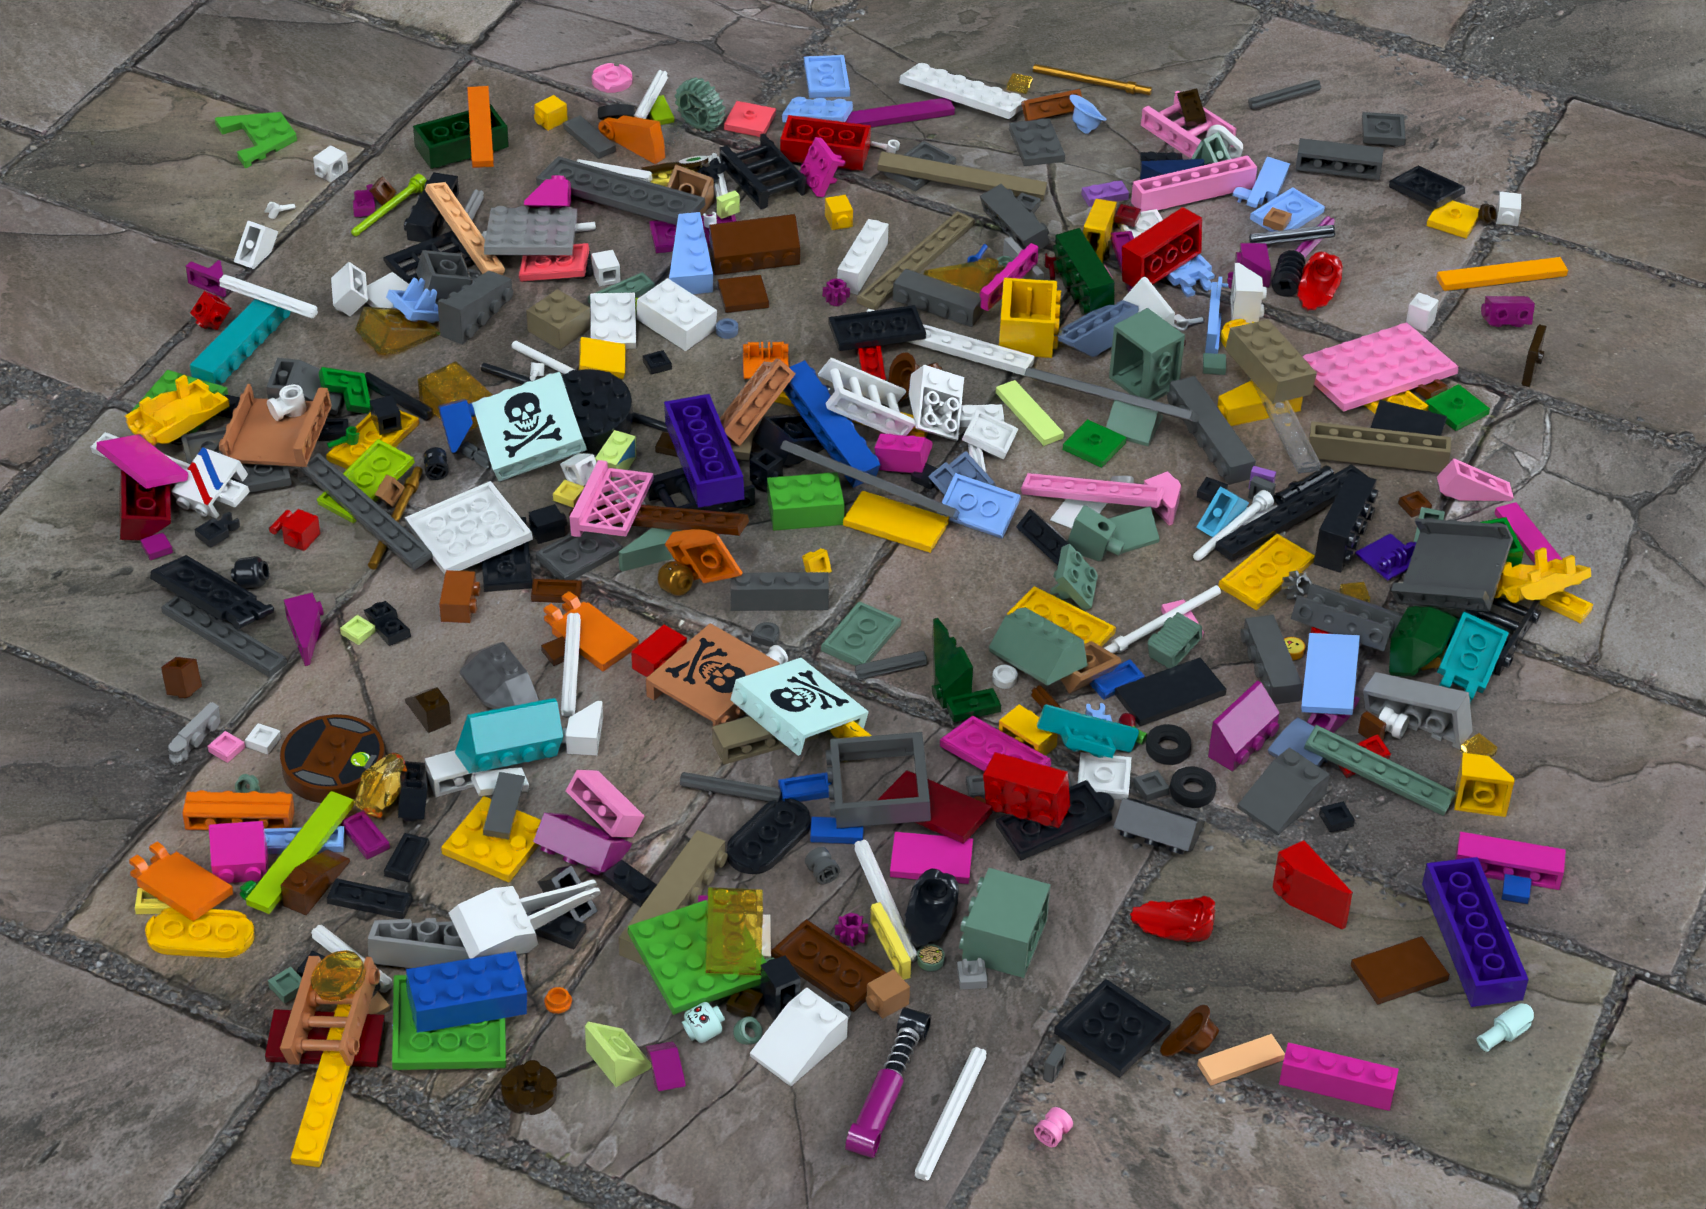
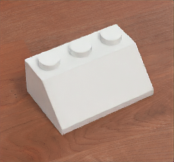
[1123,277,1175,327]

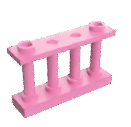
[1141,91,1236,159]

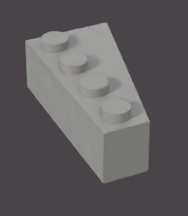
[368,918,470,968]

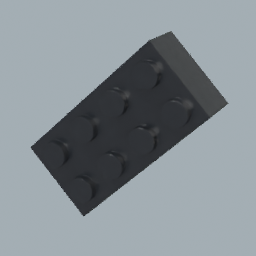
[1314,471,1379,573]

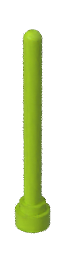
[351,174,427,236]

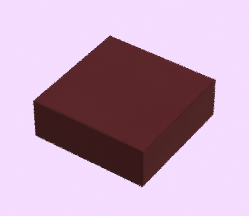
[1114,204,1141,227]

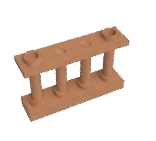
[280,956,380,1066]

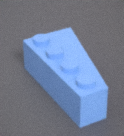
[669,212,713,294]

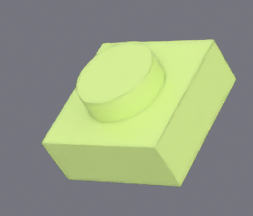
[717,191,740,219]

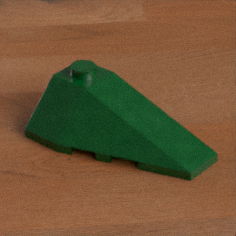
[932,618,973,709]

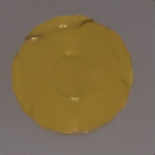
[311,950,366,1002]

